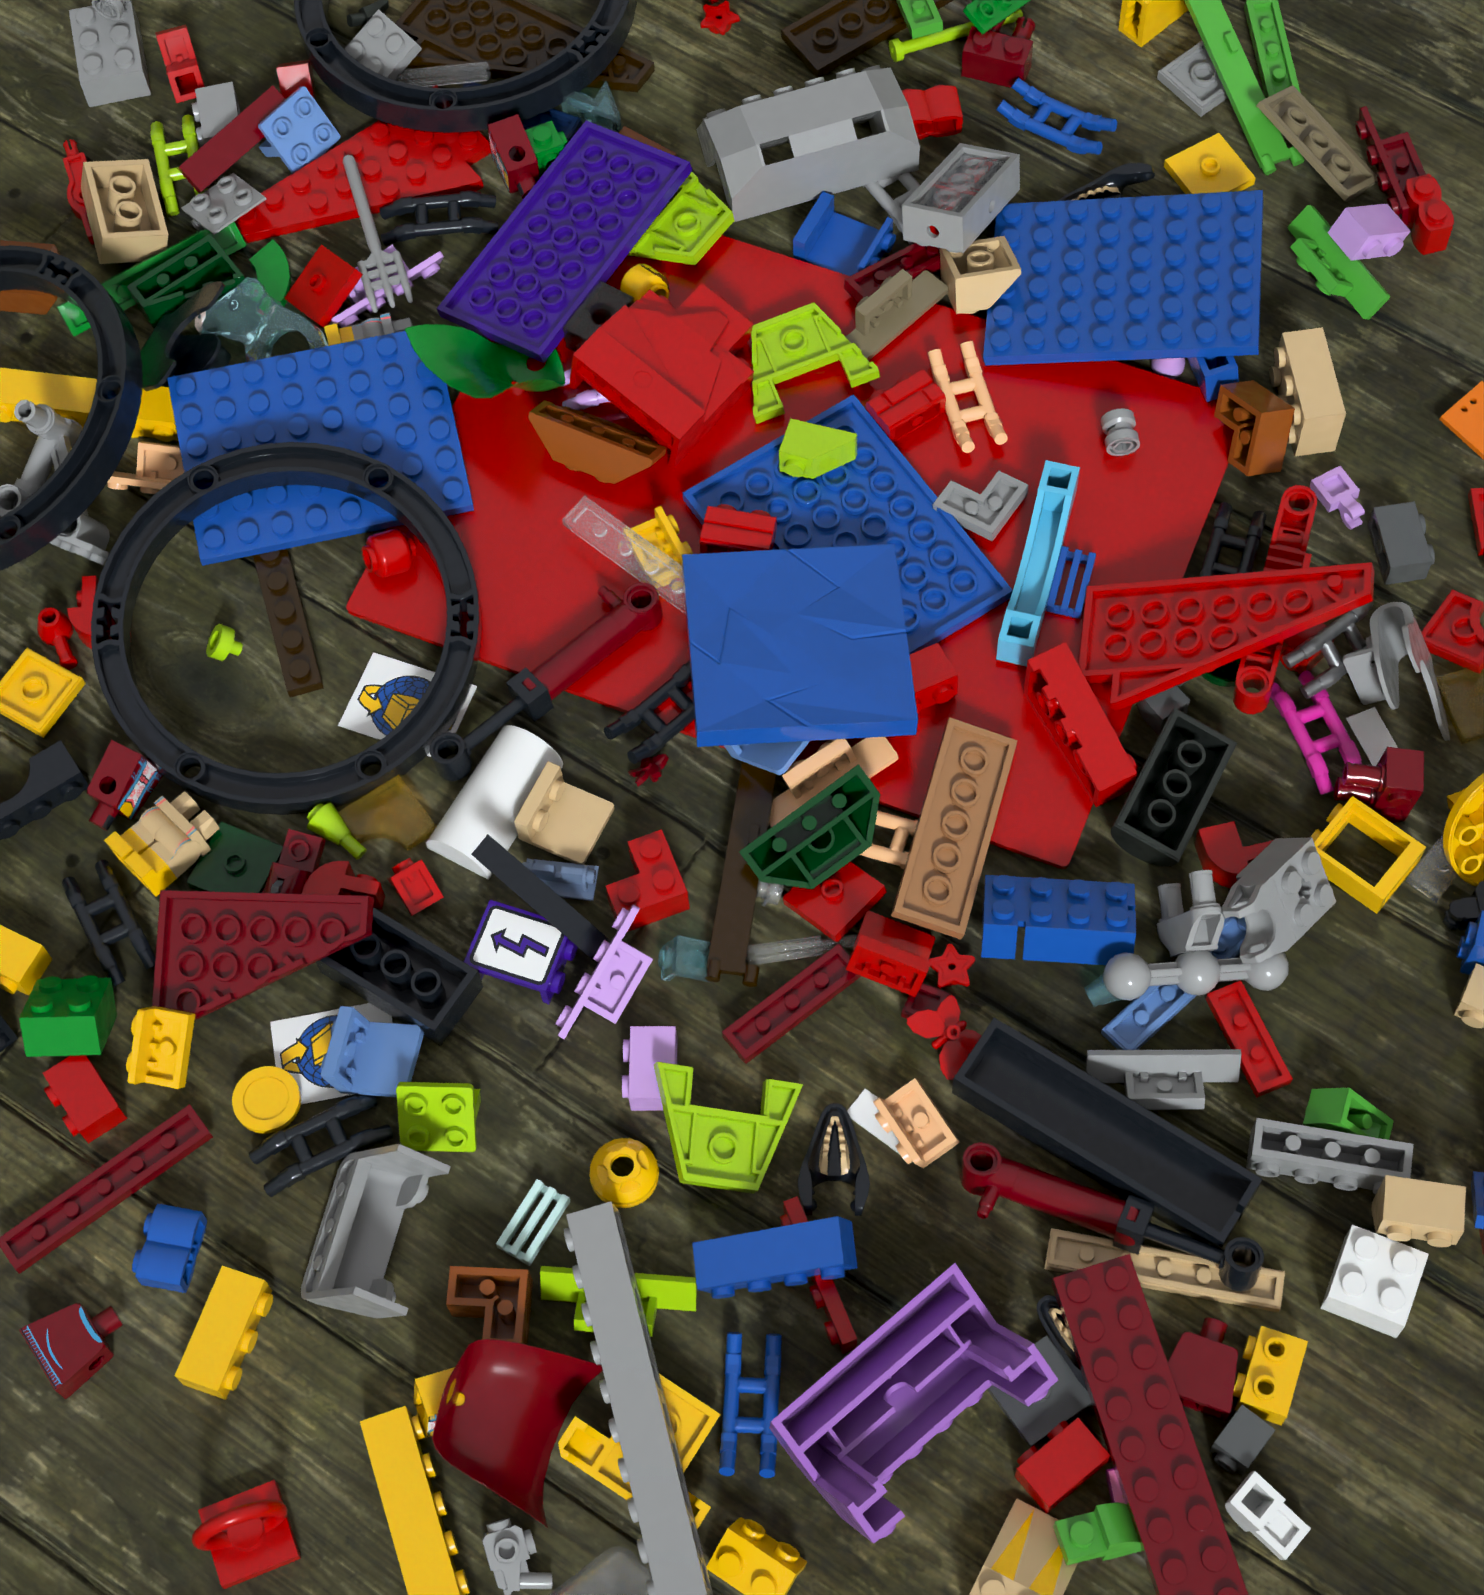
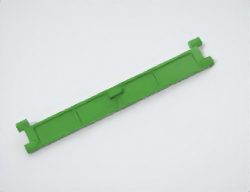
[1184,0,1305,175]

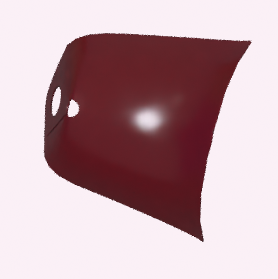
[432,1339,603,1528]

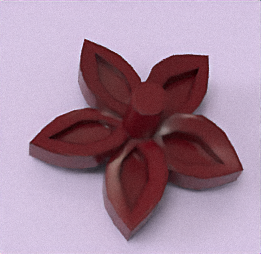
[628,754,669,787]

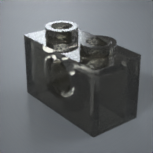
[563,281,634,352]

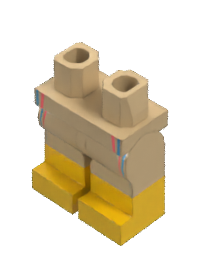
[104,791,220,897]

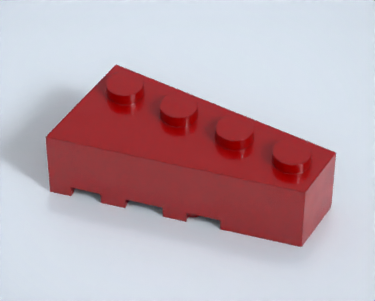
[1024,642,1138,807]

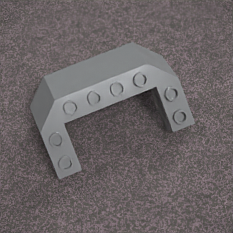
[696,65,920,223]

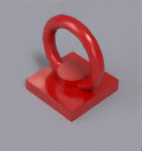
[192,1480,301,1589]

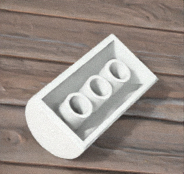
[426,725,563,880]

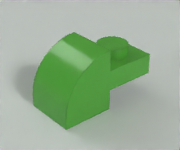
[1053,1503,1141,1566]

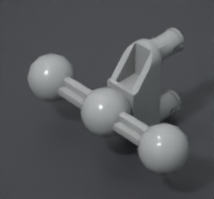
[1103,870,1289,1001]

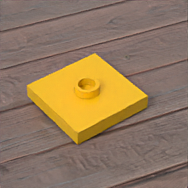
[1164,133,1256,194]
[0,647,86,738]

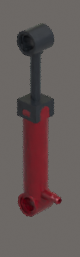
[430,582,663,781]
[960,1142,1264,1291]

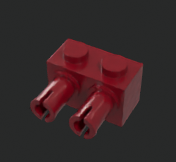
[961,17,1036,88]
[1334,747,1424,823]

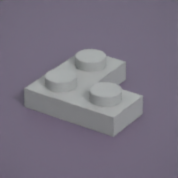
[933,471,1028,541]

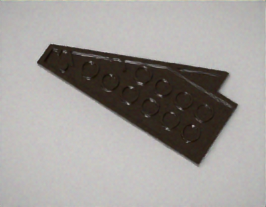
[395,0,655,92]

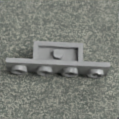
[1086,1049,1242,1110]

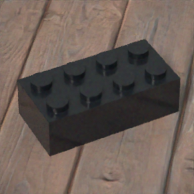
[316,908,483,1046]

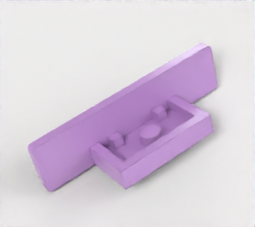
[329,244,444,328]
[555,904,653,1039]

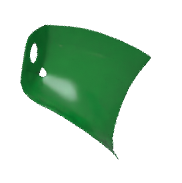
[405,324,565,398]

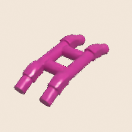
[1270,671,1362,795]

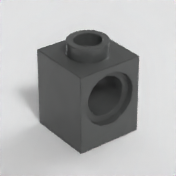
[1209,1405,1276,1476]

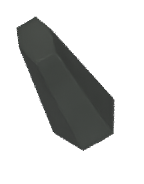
[347,0,389,28]

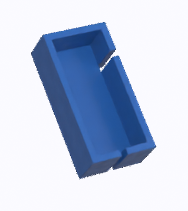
[981,875,1136,965]

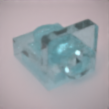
[658,935,711,982]

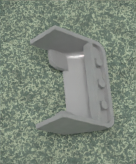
[301,1144,451,1319]

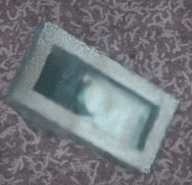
[561,81,622,133]

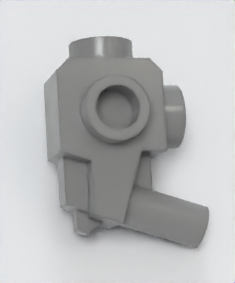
[482,1518,553,1595]

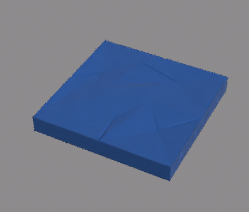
[682,544,918,747]

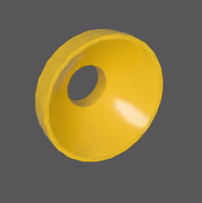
[589,1138,659,1208]

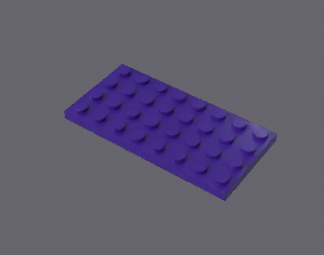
[436,120,693,363]

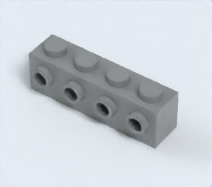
[1246,1118,1414,1195]

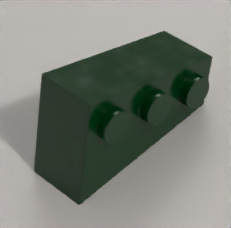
[127,234,254,329]

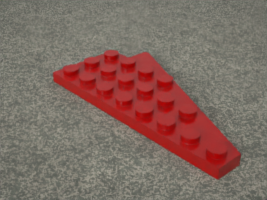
[234,85,491,243]
[1079,562,1374,711]

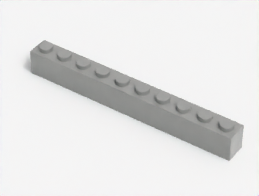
[564,1201,713,1595]

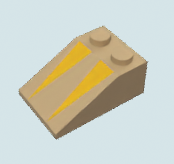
[969,1498,1078,1595]

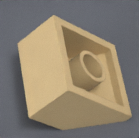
[940,236,1021,314]
[1371,1175,1466,1247]

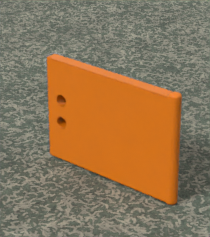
[1439,381,1484,460]

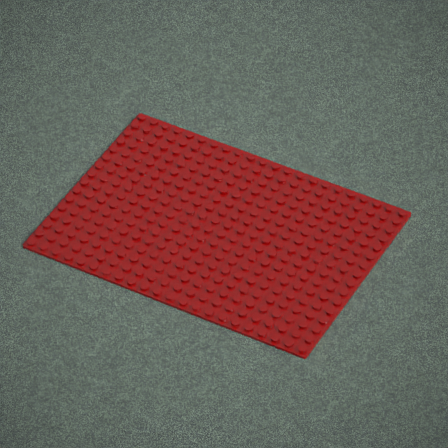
[346,235,1234,869]

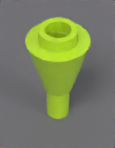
[307,802,367,860]

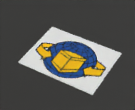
[338,652,477,757]
[270,1003,393,1105]

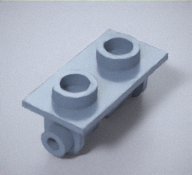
[522,858,599,901]

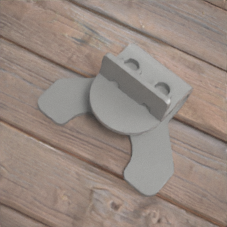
[1343,602,1450,741]

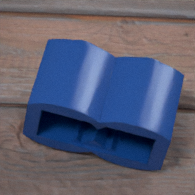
[132,1203,207,1293]

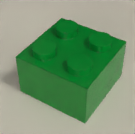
[19,975,117,1057]

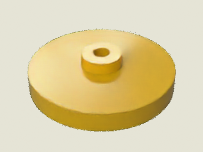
[232,1066,301,1134]

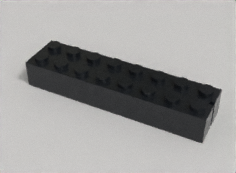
[952,1018,1262,1249]

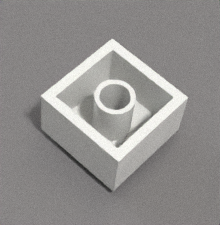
[1321,1224,1429,1338]

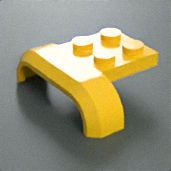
[558,1374,721,1529]

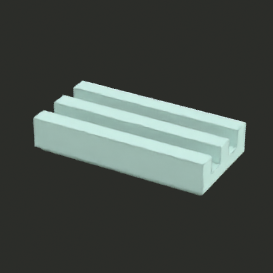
[496,1179,571,1266]

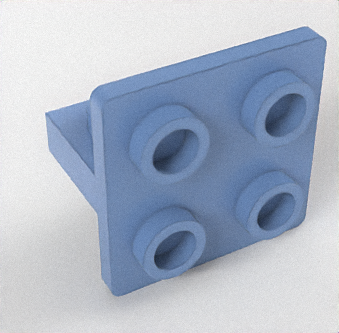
[258,86,341,174]

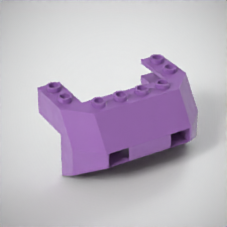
[769,1263,1058,1544]

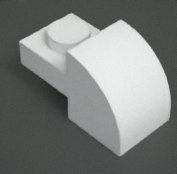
[1225,1471,1311,1560]

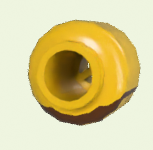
[620,264,670,305]

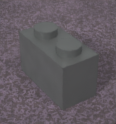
[1368,501,1435,585]

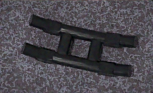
[379,190,498,246]
[1199,502,1266,577]
[604,659,695,764]
[62,860,156,987]
[249,1095,393,1197]

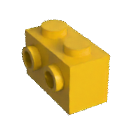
[1233,1326,1308,1426]

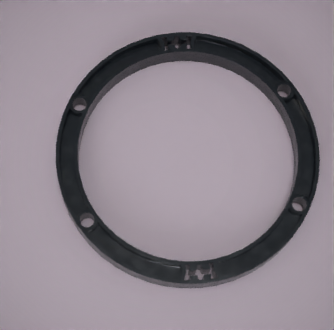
[294,0,637,133]
[0,245,143,571]
[91,442,482,815]

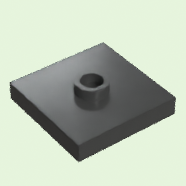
[987,1335,1092,1448]

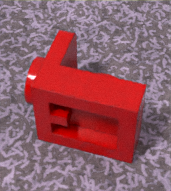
[387,857,444,916]

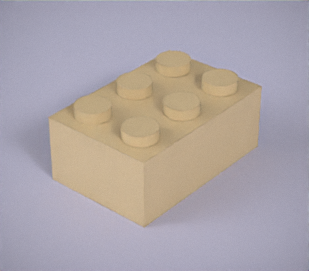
[81,159,169,264]
[1269,327,1346,456]

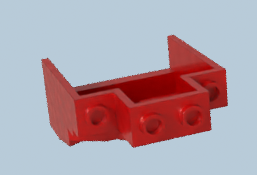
[569,283,754,469]

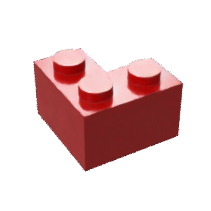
[605,829,690,932]

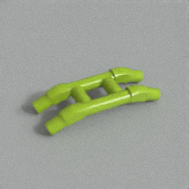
[150,115,208,216]

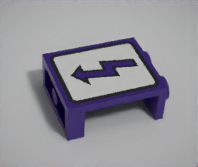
[464,900,578,1005]

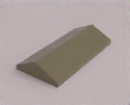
[1256,85,1377,203]

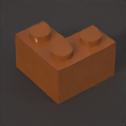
[1214,380,1295,476]
[446,1266,533,1345]

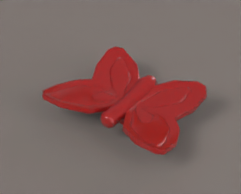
[907,995,982,1080]

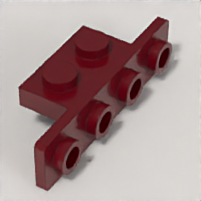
[1355,106,1426,225]

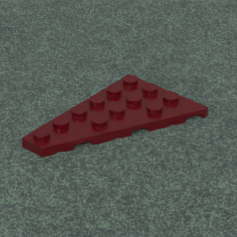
[152,890,374,1021]

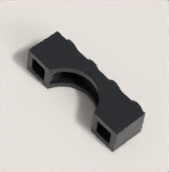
[0,740,89,840]

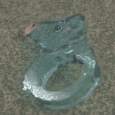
[194,277,328,362]

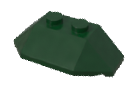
[739,764,880,889]

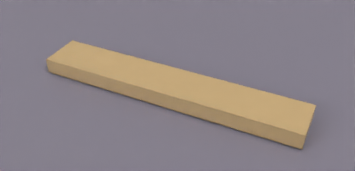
[1044,1228,1285,1313]

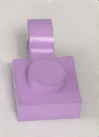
[1310,466,1365,530]

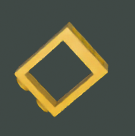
[1311,796,1426,914]

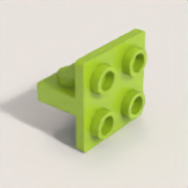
[396,1082,481,1152]

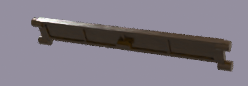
[705,761,777,987]

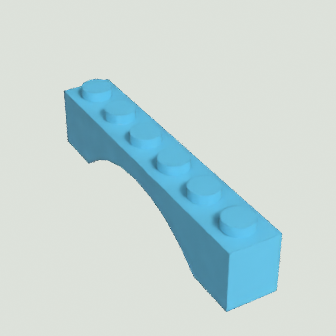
[996,460,1080,666]

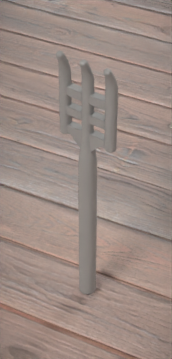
[343,155,413,313]

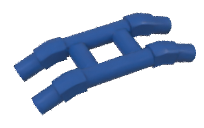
[996,77,1117,155]
[719,1332,782,1478]

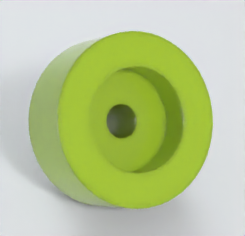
[206,624,243,661]

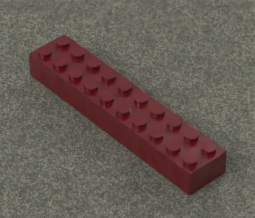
[1052,1254,1248,1595]

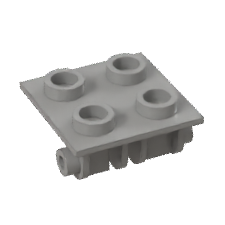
[181,173,266,235]

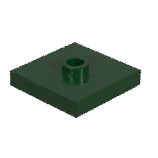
[186,821,283,893]

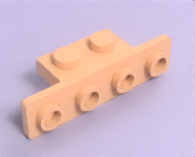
[107,441,184,494]
[769,737,899,828]

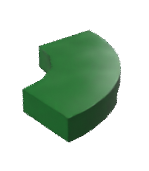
[248,239,291,323]

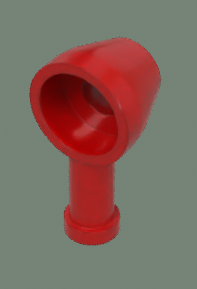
[37,607,78,670]

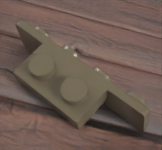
[846,269,948,361]

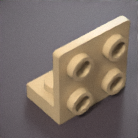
[514,761,615,865]

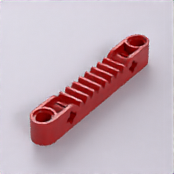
[1233,485,1317,714]

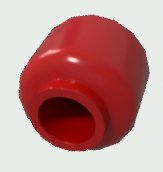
[362,528,416,578]

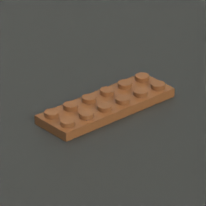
[891,717,1018,939]

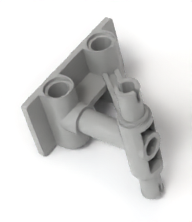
[0,400,110,565]

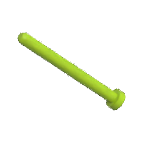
[889,9,1023,62]

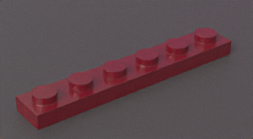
[0,1104,213,1274]

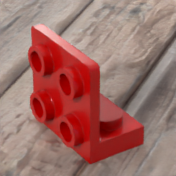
[845,911,935,997]

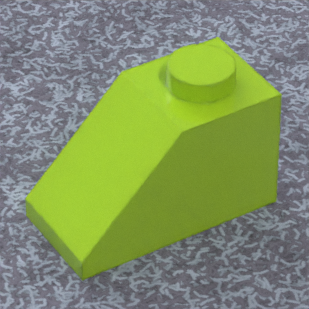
[779,419,857,479]

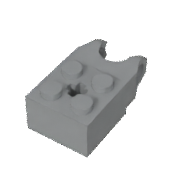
[1222,837,1336,964]

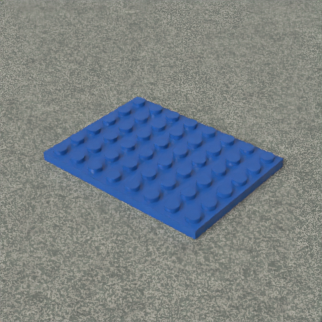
[983,190,1264,366]
[167,331,474,566]
[682,394,1013,655]

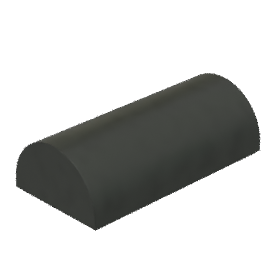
[1111,707,1237,867]

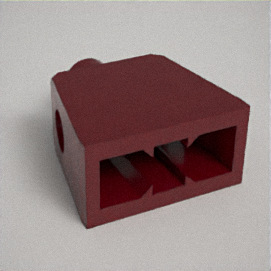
[1168,1317,1238,1421]

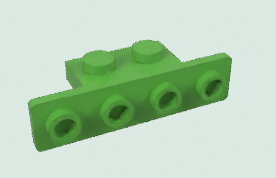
[1288,205,1390,320]

